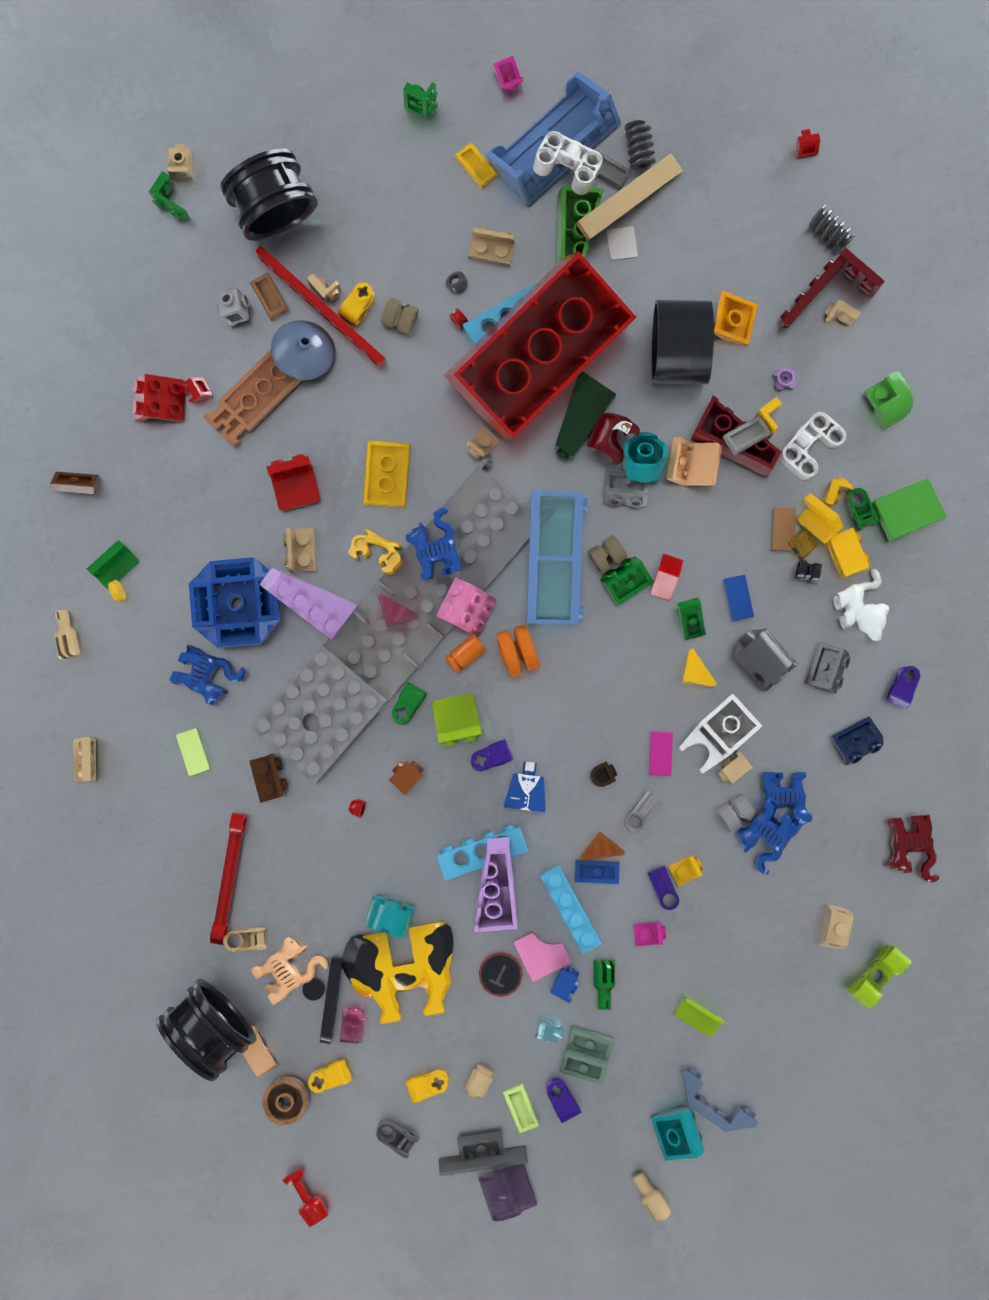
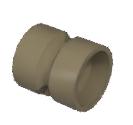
[381,297,419,334]
[587,535,628,575]

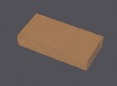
[250,272,289,320]
[771,507,796,552]

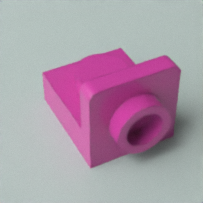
[633,921,666,946]

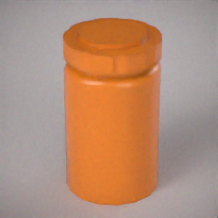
[445,634,486,674]

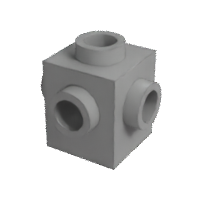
[217,288,249,326]

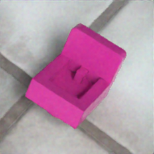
[492,56,524,91]

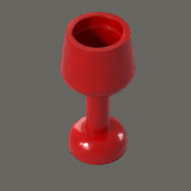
[282,1168,329,1227]

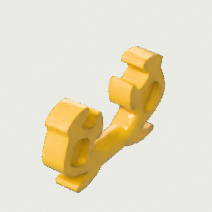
[348,529,403,575]

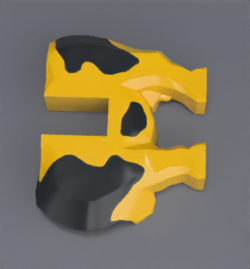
[342,920,454,1024]

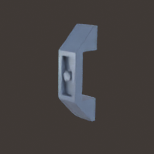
[681,1067,759,1132]

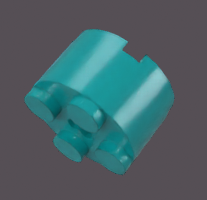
[622,432,667,482]
[364,895,415,938]

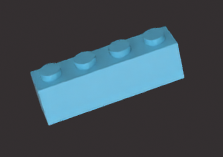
[539,865,602,954]

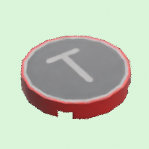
[479,952,523,997]

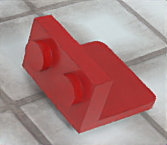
[132,374,185,422]
[266,454,320,511]

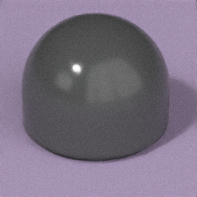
[446,271,468,294]

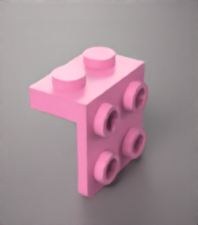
[436,577,496,637]

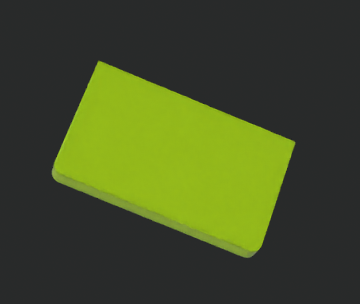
[673,995,725,1038]

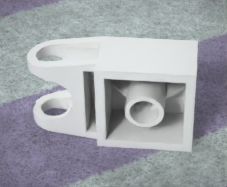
[679,694,762,774]

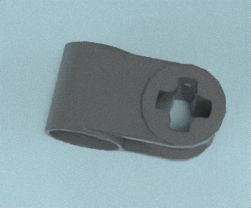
[376,1119,419,1158]

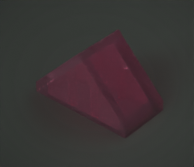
[378,593,419,628]

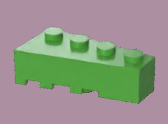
[556,186,604,265]

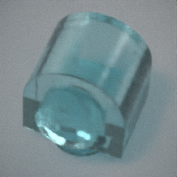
[535,1017,564,1044]

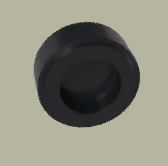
[302,978,325,1001]

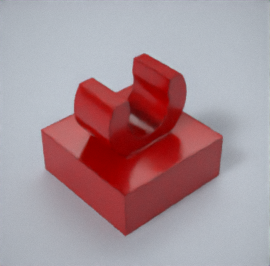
[796,129,821,158]
[183,377,213,402]

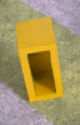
[827,528,870,580]

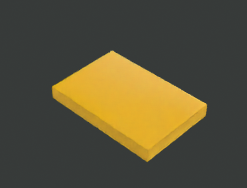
[363,441,411,508]

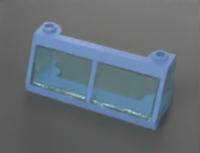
[527,491,588,624]

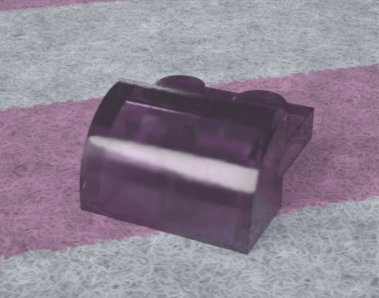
[478,1164,538,1221]

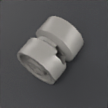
[716,793,757,834]

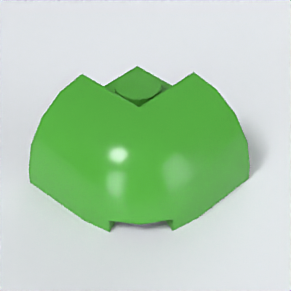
[864,371,914,430]

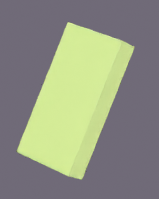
[176,728,211,776]
[503,1083,540,1134]

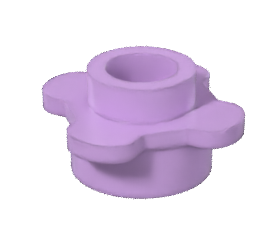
[774,368,796,390]

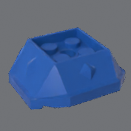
[189,557,280,648]

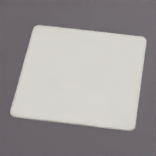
[607,226,638,260]

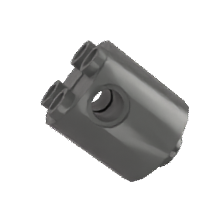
[733,628,798,691]

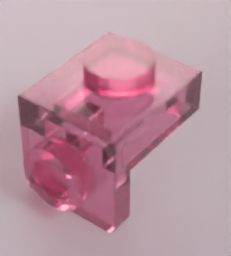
[340,1007,365,1044]

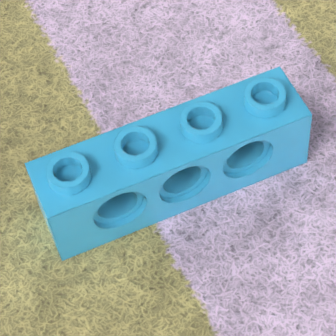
[463,282,537,346]
[437,824,528,881]

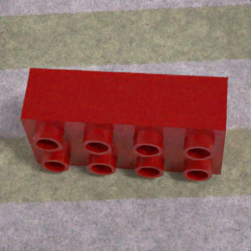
[443,252,637,439]

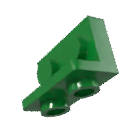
[403,82,438,119]
[600,556,654,605]

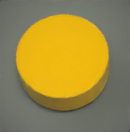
[108,580,126,602]

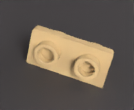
[468,226,515,267]
[283,528,317,573]
[73,737,96,782]

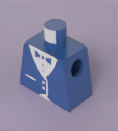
[504,762,545,813]

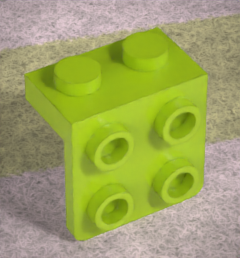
[432,693,482,747]

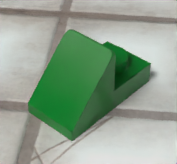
[676,597,706,641]

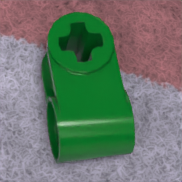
[844,488,879,531]
[392,682,427,725]

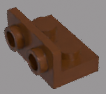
[249,753,288,803]

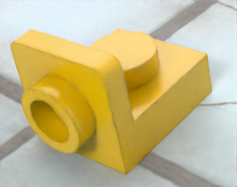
[823,477,853,508]
[668,855,704,887]

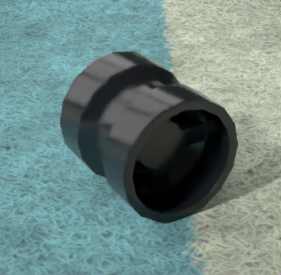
[795,559,822,585]

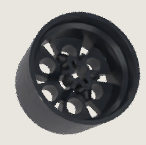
[651,300,714,384]

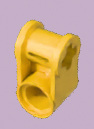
[338,282,374,326]
[308,1058,353,1093]
[405,1069,449,1103]

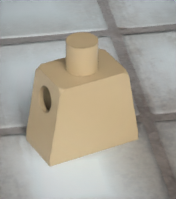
[818,904,854,950]

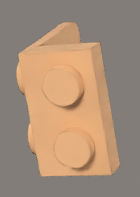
[666,437,722,486]

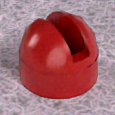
[348,799,366,818]

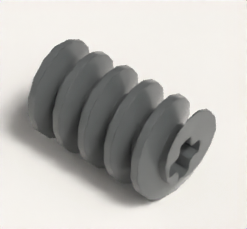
[624,120,656,169]
[809,204,856,252]

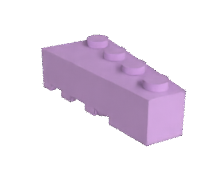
[259,567,357,639]
[474,837,518,933]

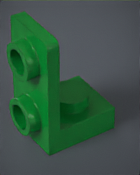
[149,171,189,220]

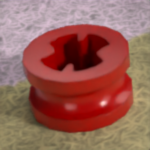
[449,308,468,330]

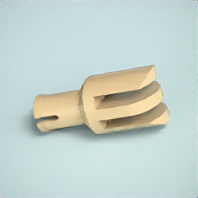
[54,609,80,660]
[632,1171,671,1221]

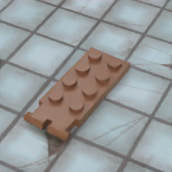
[204,350,302,447]

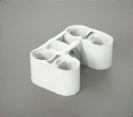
[533,131,603,195]
[779,412,846,481]

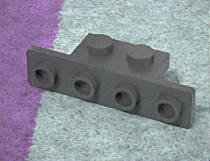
[439,1131,528,1176]

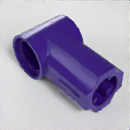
[647,866,680,910]

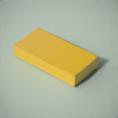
[455,142,498,189]

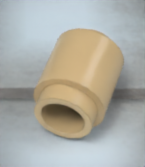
[464,1064,494,1100]

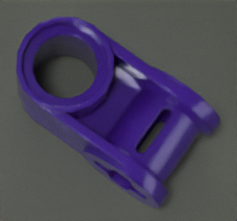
[886,666,921,709]
[471,739,514,772]
[546,1078,581,1123]

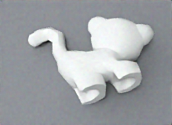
[833,569,889,641]

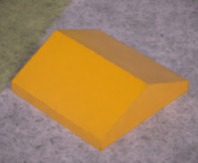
[714,291,758,345]

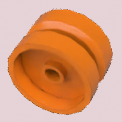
[496,623,540,678]

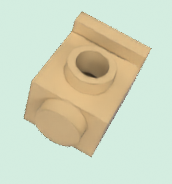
[167,144,193,179]
[717,750,753,784]

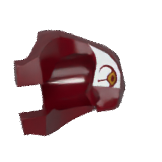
[587,413,640,464]

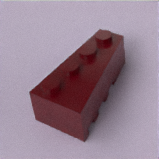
[691,395,782,477]

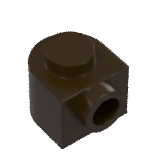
[590,761,617,787]

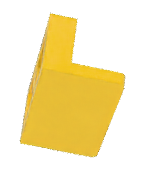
[754,397,782,439]
[796,493,844,544]

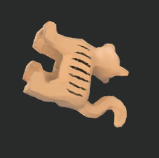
[250,937,329,1005]

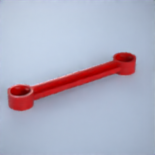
[210,813,247,945]

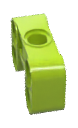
[847,945,912,1009]

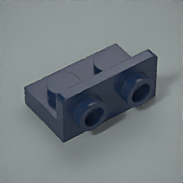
[831,716,884,765]

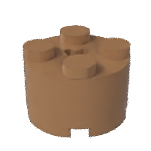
[262,1076,310,1126]

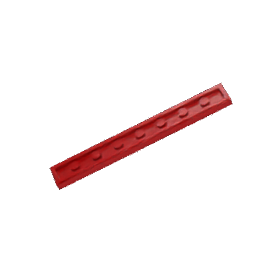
[255,245,387,369]

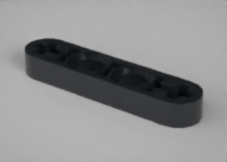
[320,957,342,1044]

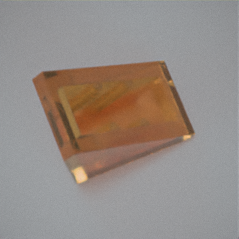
[580,831,625,860]

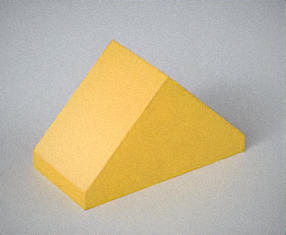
[681,648,717,688]

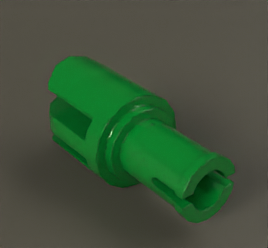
[593,960,615,1010]

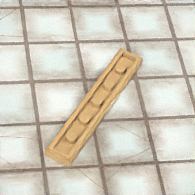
[576,153,683,241]

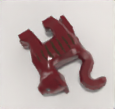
[886,815,939,883]

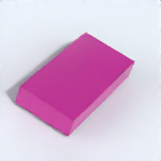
[649,731,673,776]

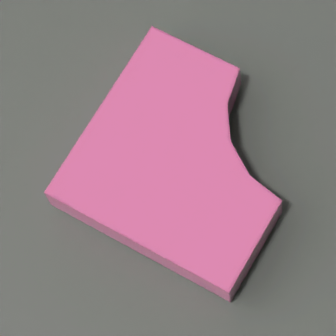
[513,932,572,982]

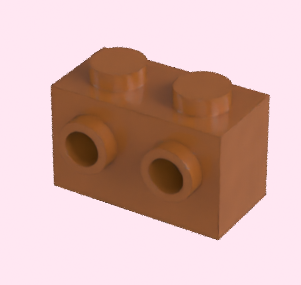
[389,760,424,795]

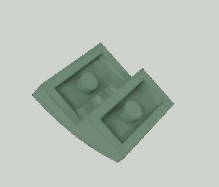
[559,1026,615,1085]

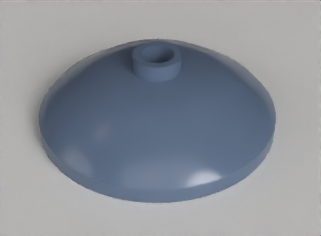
[271,320,335,380]

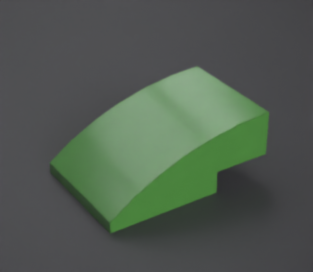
[872,478,947,542]

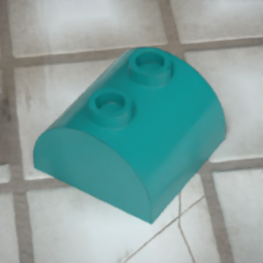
[651,1106,705,1161]

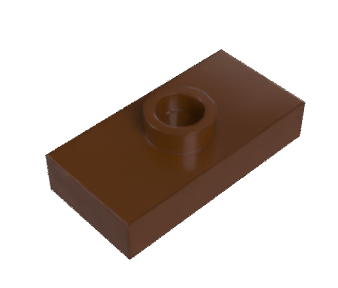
[50,472,99,494]

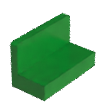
[86,540,139,589]

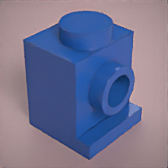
[550,966,580,1003]

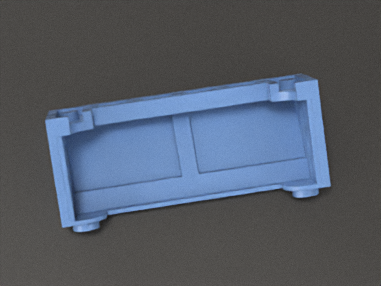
[485,71,621,206]

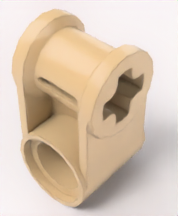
[223,927,267,952]

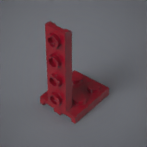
[780,247,885,329]

